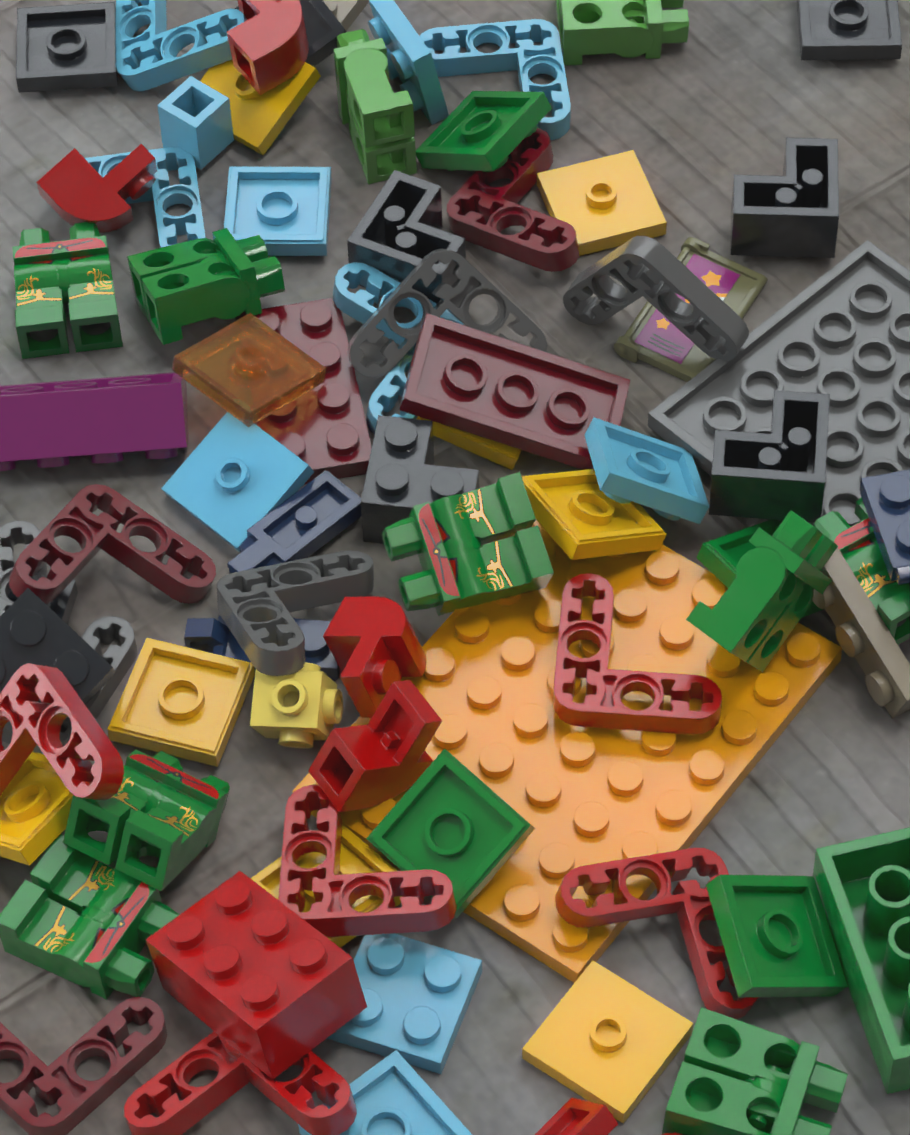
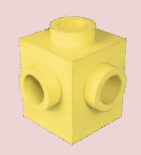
[250,662,343,749]

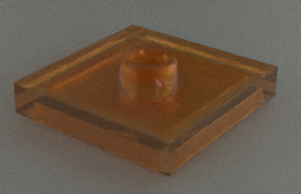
[172,313,326,427]

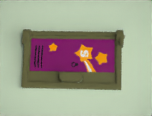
[613,237,768,382]

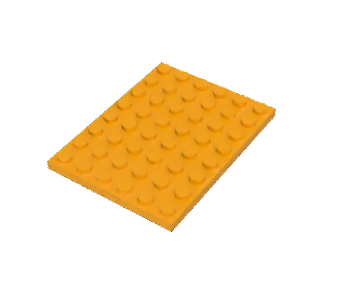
[292,520,842,983]

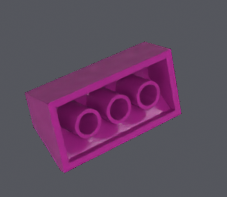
[0,371,189,471]

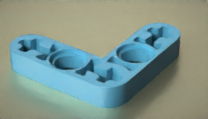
[116,0,247,91]
[420,19,571,140]
[85,147,206,248]
[333,262,463,434]

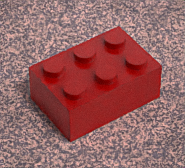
[146,871,367,1080]

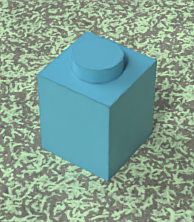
[157,76,234,170]

